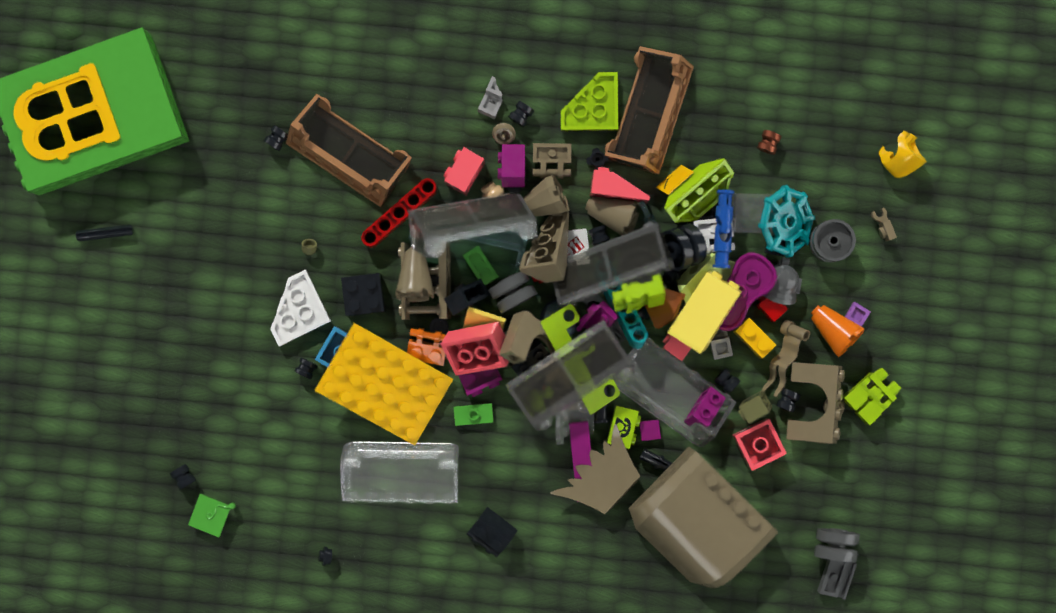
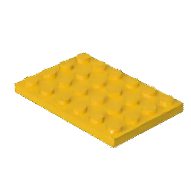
[315,323,453,445]

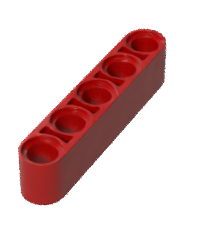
[361,178,437,248]

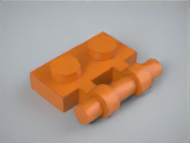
[407,328,446,366]

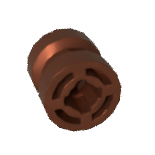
[757,130,781,155]

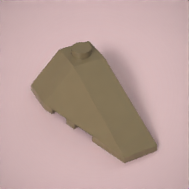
[519,211,569,283]

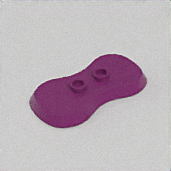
[719,252,777,331]

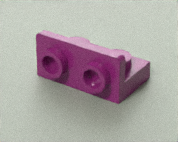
[576,300,619,341]
[458,368,502,398]
[684,387,726,427]

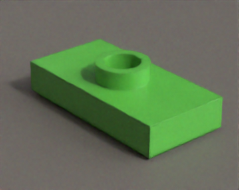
[462,245,499,286]
[454,403,494,426]

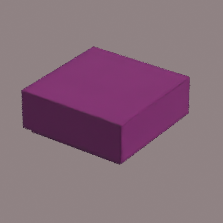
[639,420,661,441]

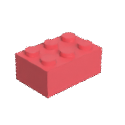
[441,322,509,376]

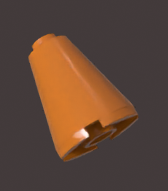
[811,305,865,357]

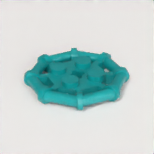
[758,185,815,258]

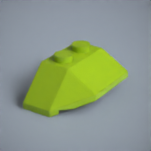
[664,158,734,223]

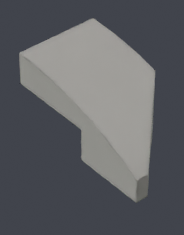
[477,76,503,119]

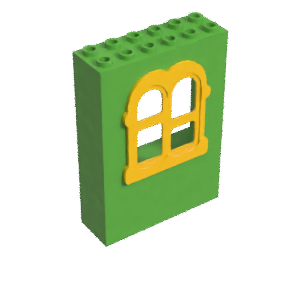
[0,27,189,195]

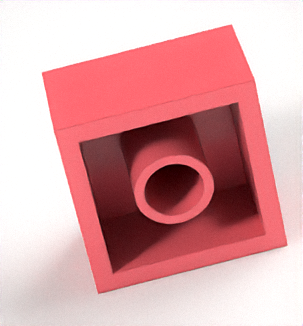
[444,147,485,196]
[732,418,787,471]

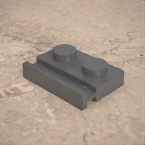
[817,559,857,599]

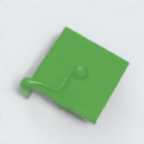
[188,494,236,537]

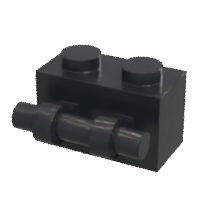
[466,507,518,558]

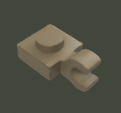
[871,208,897,241]

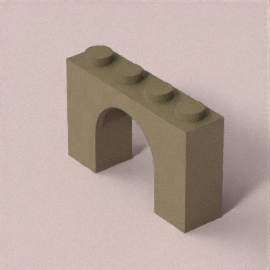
[499,311,583,392]
[786,362,845,444]

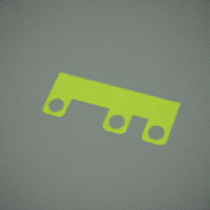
[540,304,620,415]

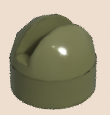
[301,239,317,256]

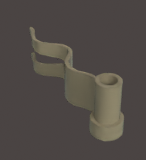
[762,320,810,398]

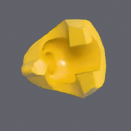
[879,131,927,178]

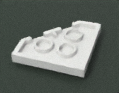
[270,270,331,347]

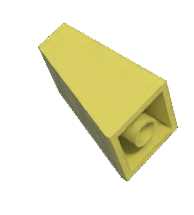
[668,270,742,354]

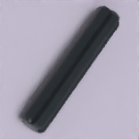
[76,225,133,241]

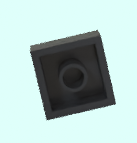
[341,273,386,317]

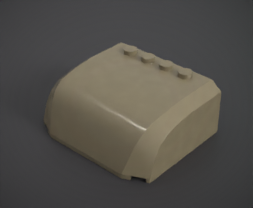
[629,447,778,588]

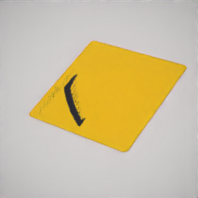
[656,165,694,195]

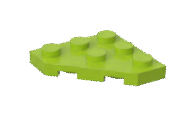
[561,72,618,131]

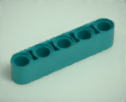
[595,260,648,349]

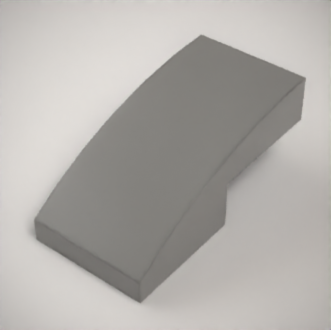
[710,329,733,360]

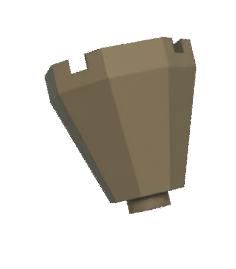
[521,175,570,217]

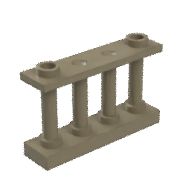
[398,241,451,320]

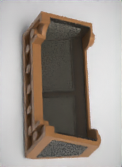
[605,46,694,175]
[286,94,412,207]

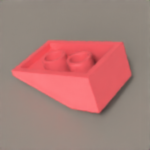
[590,167,650,204]

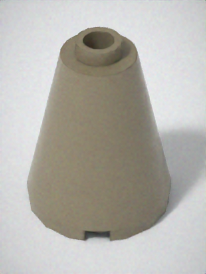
[585,196,641,238]
[395,247,434,302]

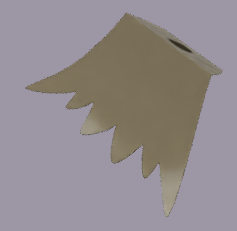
[550,423,640,514]

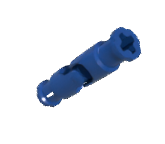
[713,190,734,269]

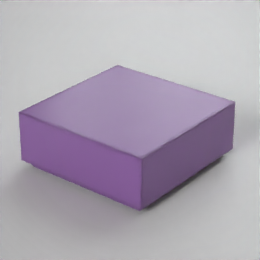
[844,302,871,326]

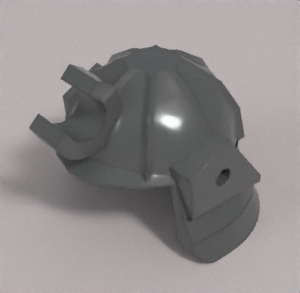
[763,257,802,305]

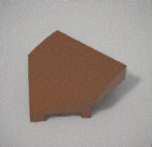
[645,288,686,329]

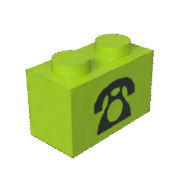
[607,405,641,449]

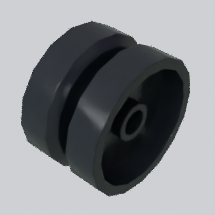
[659,223,707,271]

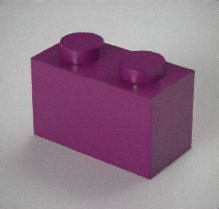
[498,144,525,187]

